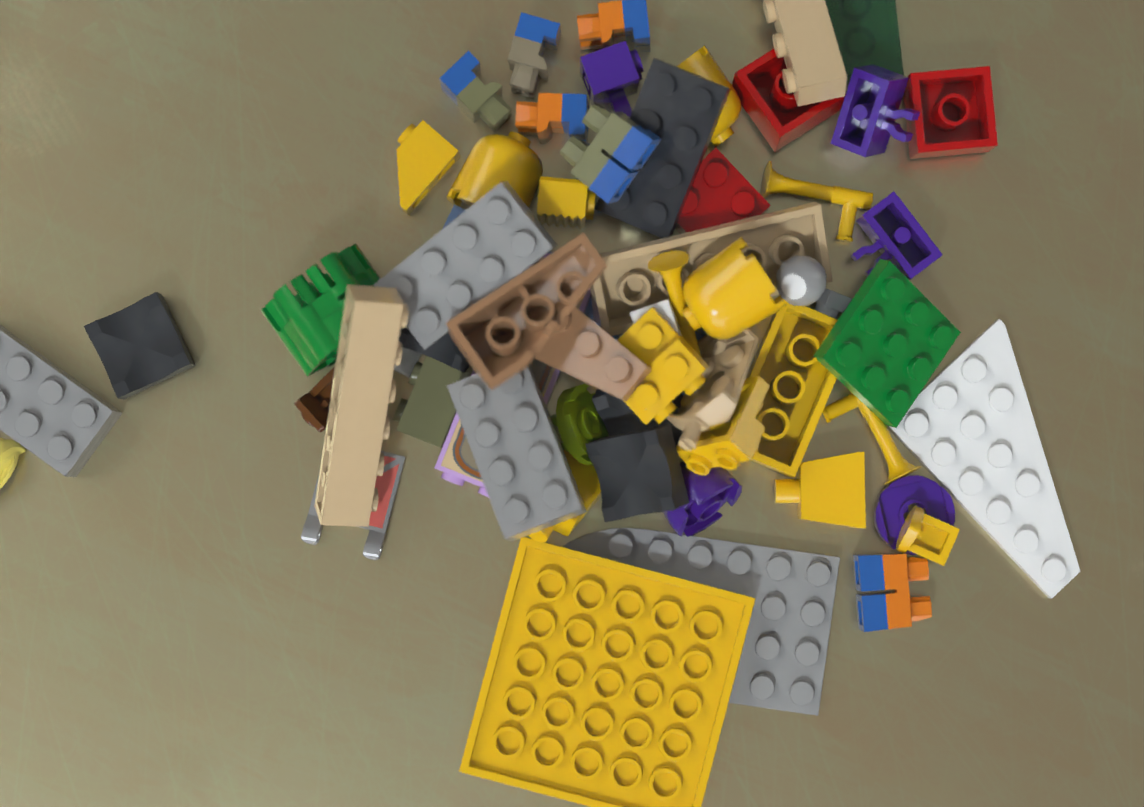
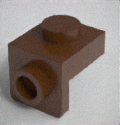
[294,367,335,432]

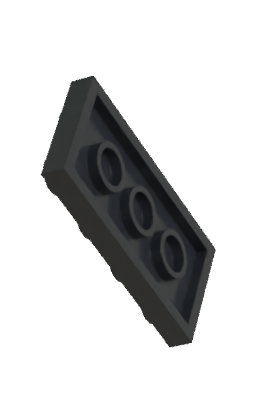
[595,58,731,238]

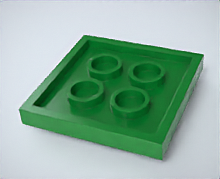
[814,259,961,428]

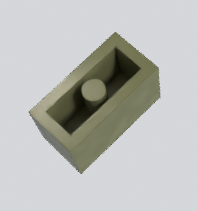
[393,356,471,448]

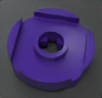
[873,475,955,555]

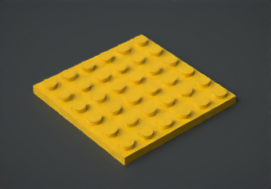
[459,537,755,807]

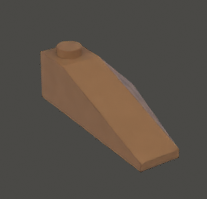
[445,233,607,391]

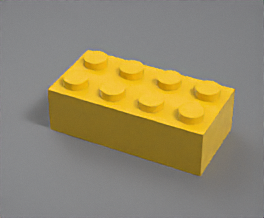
[746,298,838,477]

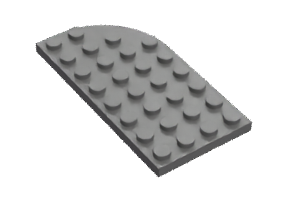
[562,528,840,716]

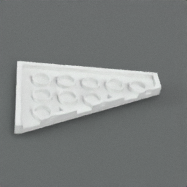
[886,319,1081,599]

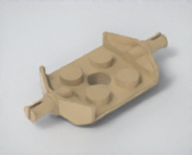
[666,329,759,451]

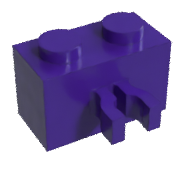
[580,41,644,118]
[831,64,920,157]
[851,191,943,280]

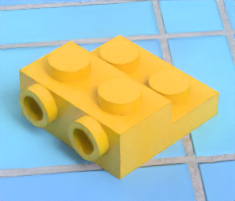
[617,307,710,425]
[676,376,770,475]

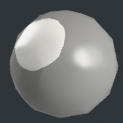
[776,256,826,306]

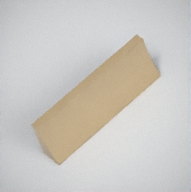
[590,202,833,336]

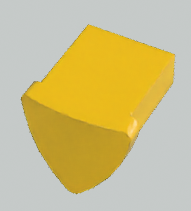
[896,505,960,566]

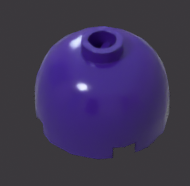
[663,462,742,537]

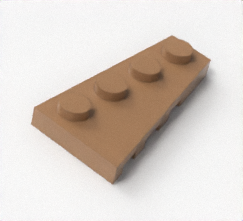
[528,268,652,402]

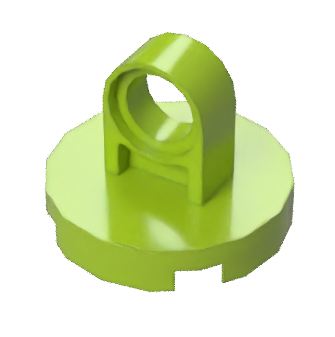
[551,384,608,465]

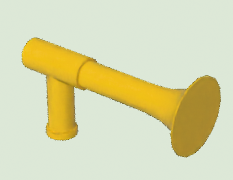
[760,161,873,242]
[648,251,701,356]
[822,390,922,485]

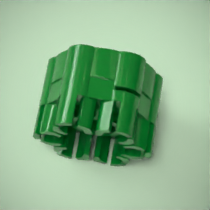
[261,244,381,377]

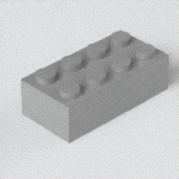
[374,181,557,350]
[0,325,122,477]
[447,364,587,542]

